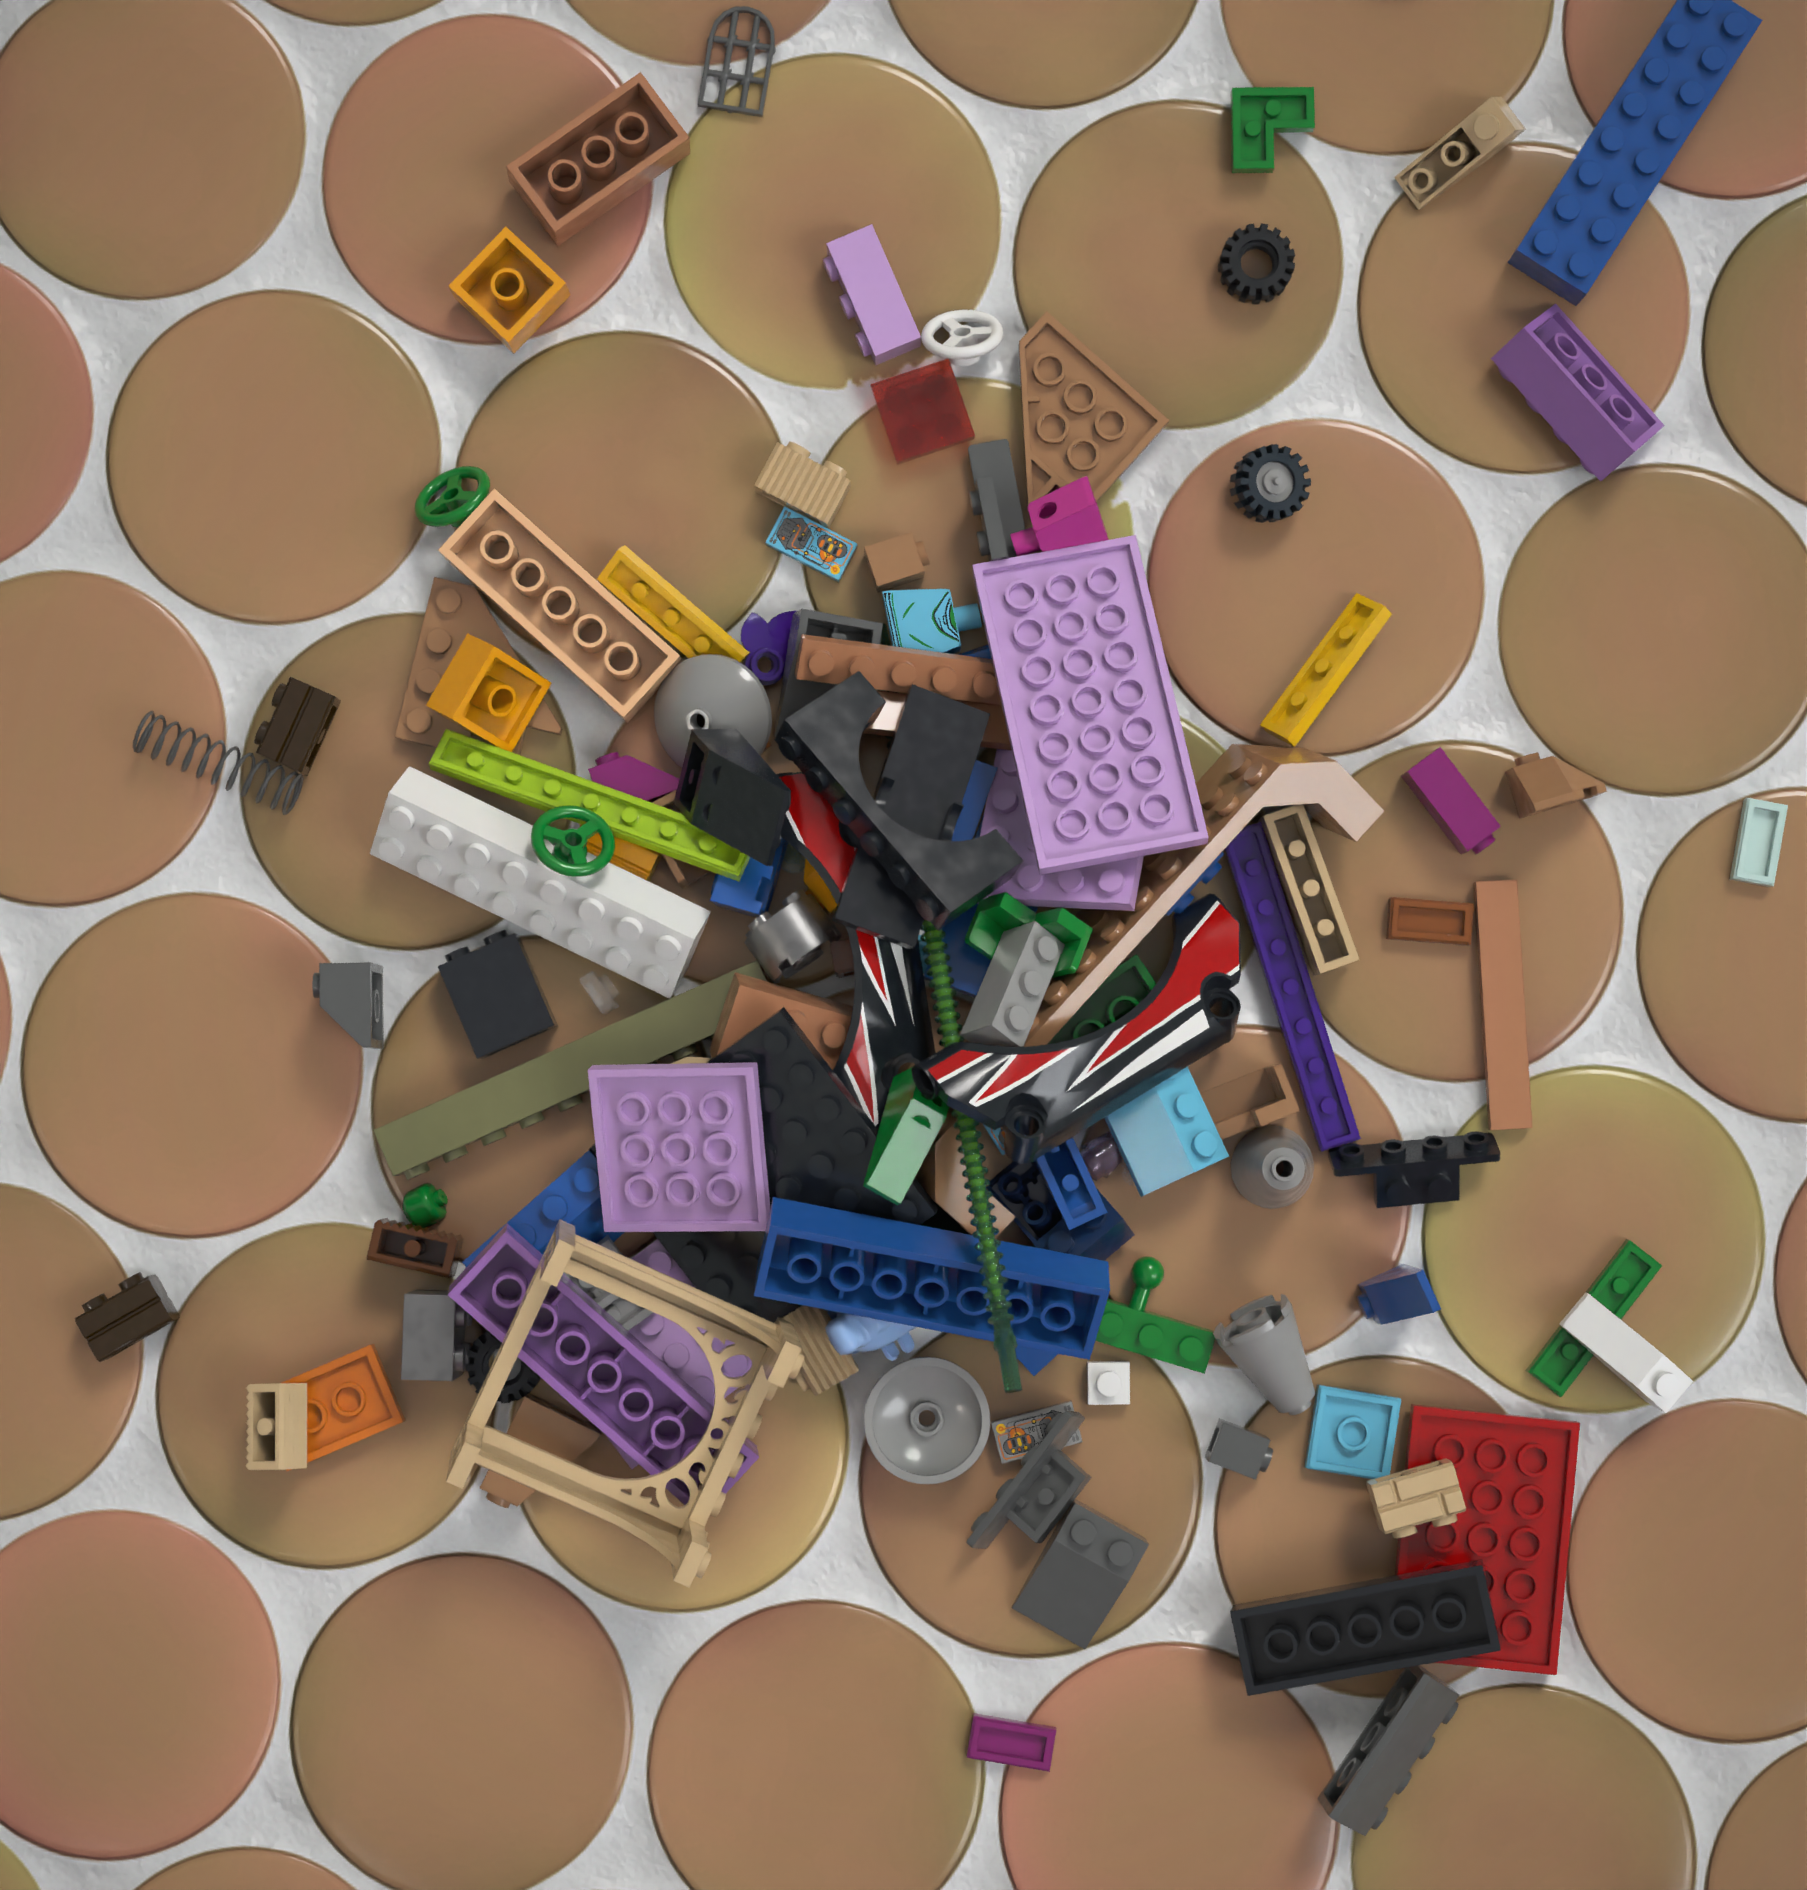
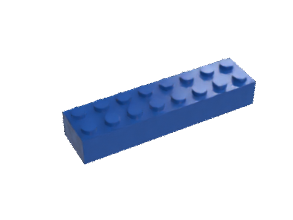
[1507,0,1763,306]
[754,1197,1110,1360]

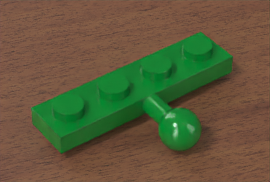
[1095,1256,1215,1374]

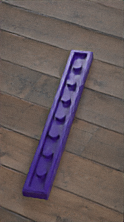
[1224,822,1361,1152]

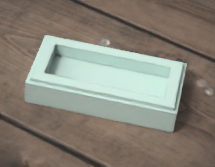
[1729,798,1788,887]

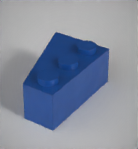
[710,837,788,918]

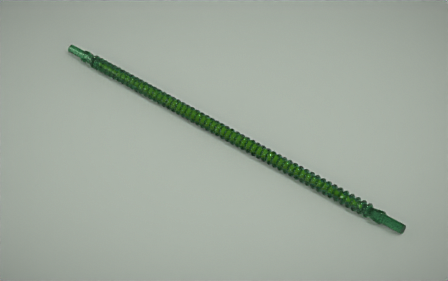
[878,623,1022,1393]

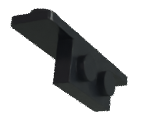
[1328,1131,1500,1208]

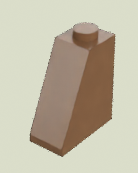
[480,1393,602,1508]

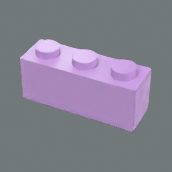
[822,224,921,366]

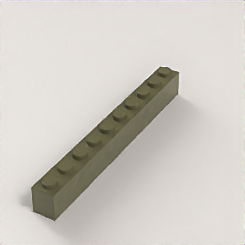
[373,960,767,1180]

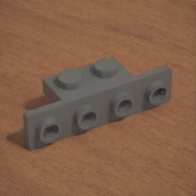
[968,439,1025,561]
[966,1411,1092,1549]

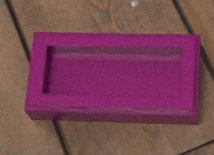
[966,1713,1056,1772]

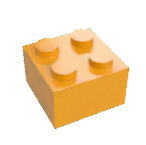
[448,226,571,354]

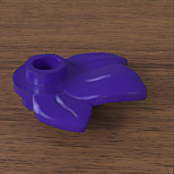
[740,611,797,685]

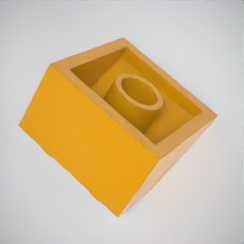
[425,633,552,752]

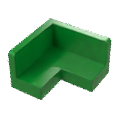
[964,892,1093,978]

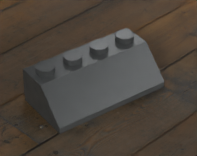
[1317,1665,1459,1836]

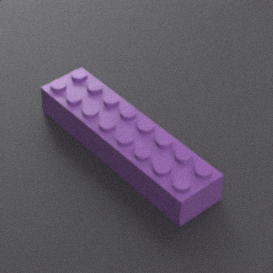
[448,1223,759,1505]

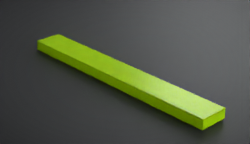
[429,729,750,882]

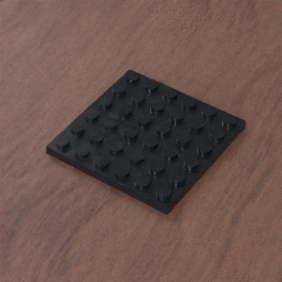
[588,1007,939,1323]

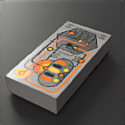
[991,1400,1083,1464]

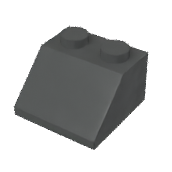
[312,962,384,1049]

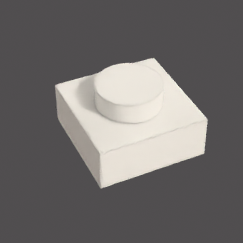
[1087,1361,1130,1405]

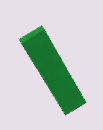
[1525,1239,1663,1397]

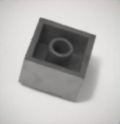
[401,1289,472,1381]

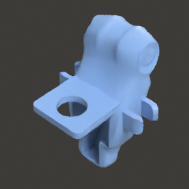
[825,1310,917,1361]

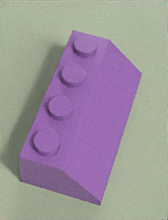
[1491,304,1665,482]

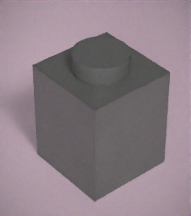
[1205,1418,1273,1480]

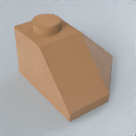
[1505,752,1607,819]

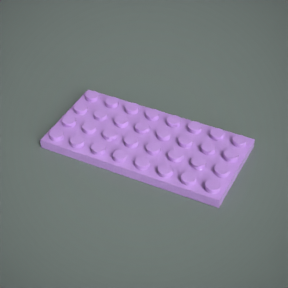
[972,535,1209,875]

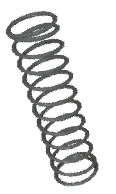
[132,711,304,815]

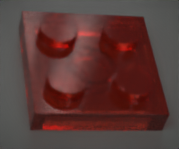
[870,359,975,465]

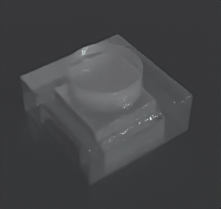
[579,970,620,1015]

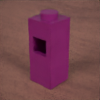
[1401,747,1501,855]

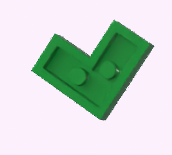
[1230,87,1315,173]

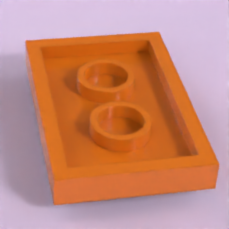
[281,1343,405,1471]

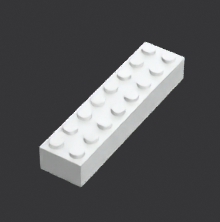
[370,766,711,999]

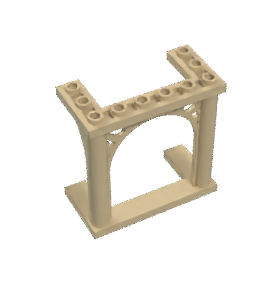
[446,1219,805,1588]

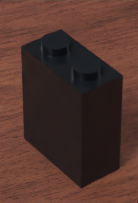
[438,930,558,1059]

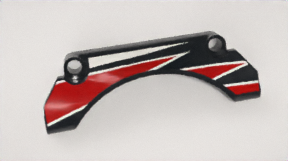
[777,772,936,1130]
[911,893,1241,1164]

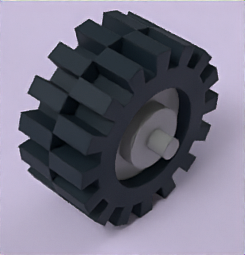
[1230,444,1311,523]

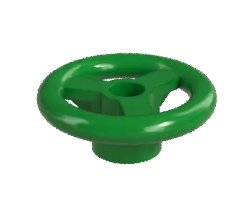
[414,466,490,528]
[531,805,615,877]

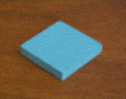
[1304,1384,1401,1479]

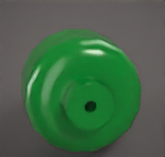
[403,1183,448,1228]

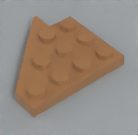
[1018,311,1169,509]
[395,577,563,755]

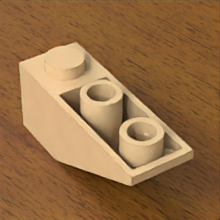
[1394,97,1526,210]

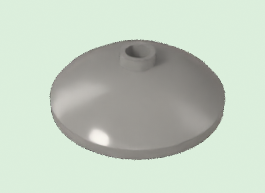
[654,654,772,768]
[864,1357,990,1484]

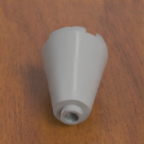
[1230,1126,1314,1209]
[1213,1294,1315,1415]

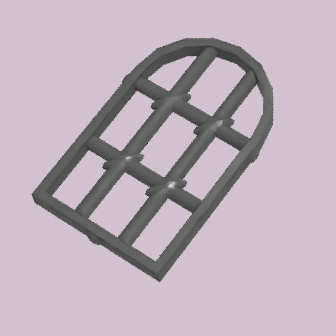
[698,6,776,117]

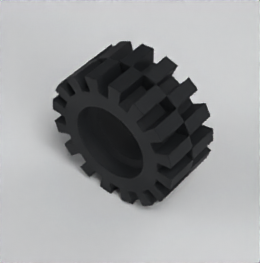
[1218,223,1295,304]
[465,1331,541,1404]

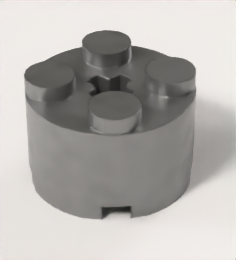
[745,889,842,984]

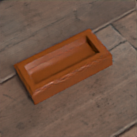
[1386,897,1474,946]

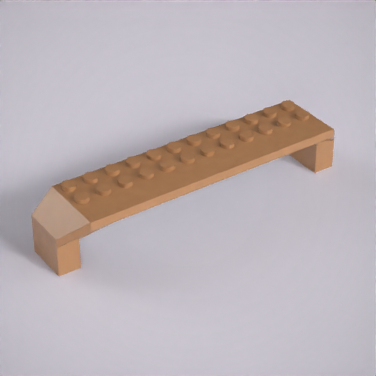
[915,744,1384,1240]

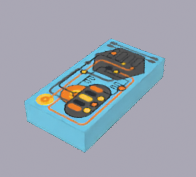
[765,506,858,582]

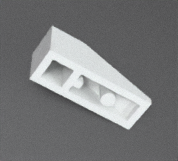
[1559,1293,1693,1413]

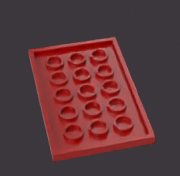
[1395,1404,1580,1675]

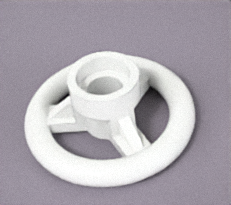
[921,310,1003,366]

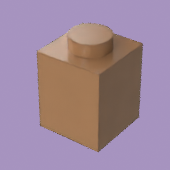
[864,532,930,593]

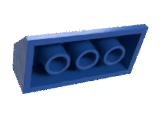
[462,1150,625,1267]

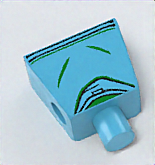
[882,589,982,654]

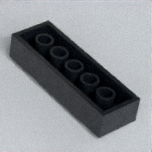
[1230,1559,1501,1696]

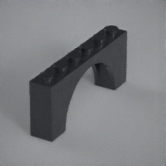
[774,671,1024,931]

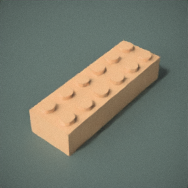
[438,489,683,723]

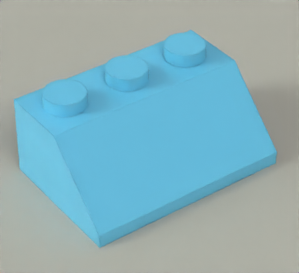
[1104,1067,1229,1197]

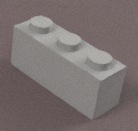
[960,921,1065,1047]

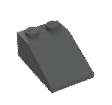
[1012,1499,1149,1649]

